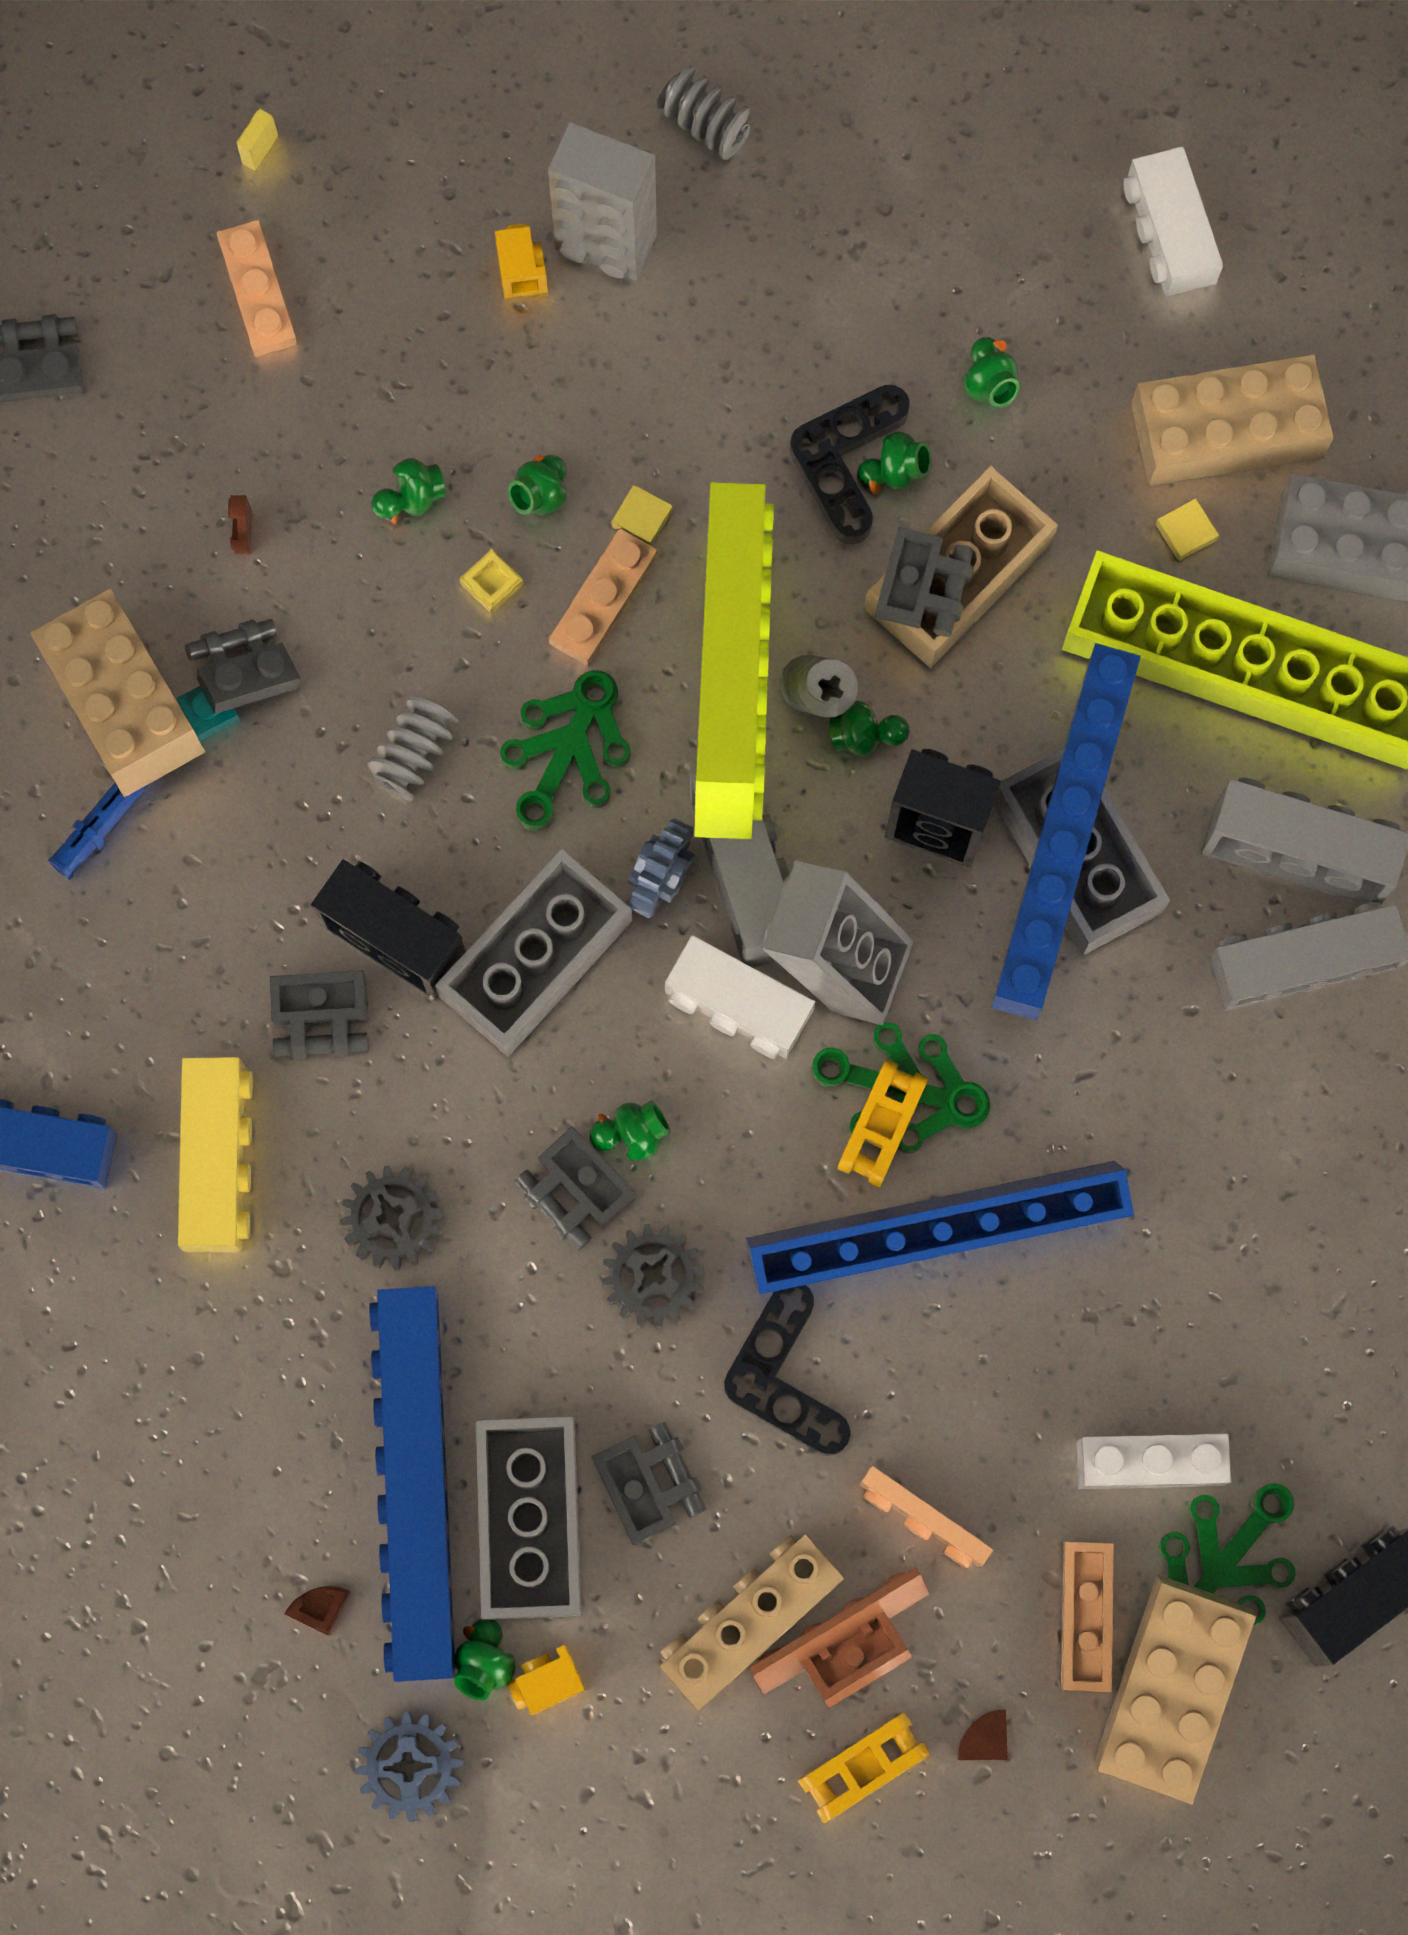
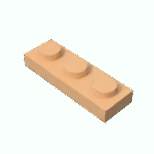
[216,220,298,357]
[549,528,658,666]
[859,1466,994,1569]
[1061,1541,1114,1692]

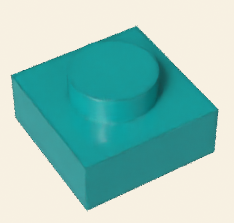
[176,686,240,741]

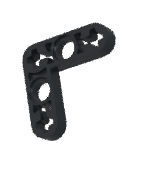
[790,385,910,545]
[724,1285,851,1456]

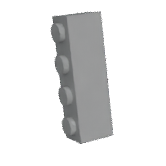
[1210,902,1408,1010]

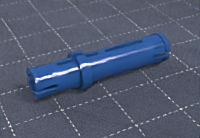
[47,782,152,880]

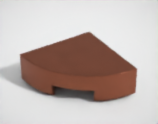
[228,495,252,554]
[284,1586,351,1636]
[957,1709,1008,1760]

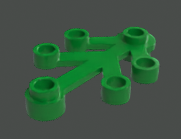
[500,670,631,831]
[812,1022,990,1154]
[1158,1483,1296,1625]

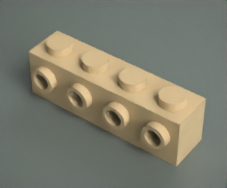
[659,1534,844,1711]

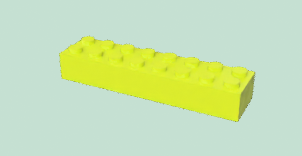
[694,482,774,839]
[1061,550,1408,770]

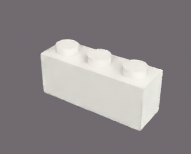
[1123,146,1223,297]
[665,935,815,1059]
[1076,1434,1231,1490]

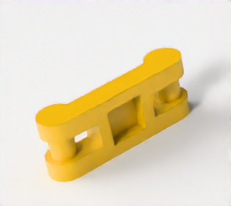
[837,1059,929,1188]
[797,1711,931,1823]

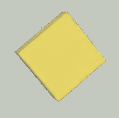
[236,109,278,171]
[611,485,673,546]
[1155,498,1219,562]
[459,549,524,614]

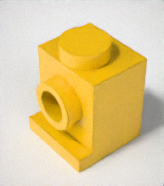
[494,223,548,299]
[507,1644,586,1715]

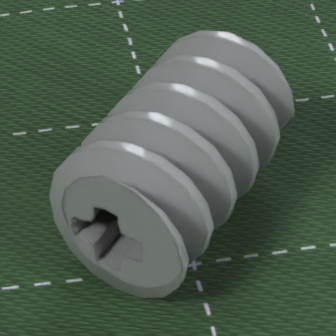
[655,65,751,160]
[780,655,858,717]
[368,696,460,801]

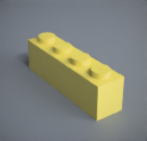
[178,1057,253,1252]

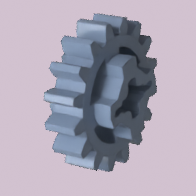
[628,818,695,919]
[355,1712,464,1822]

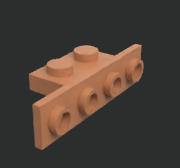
[748,1567,929,1708]

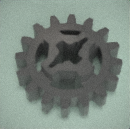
[340,1166,444,1271]
[602,1224,705,1329]

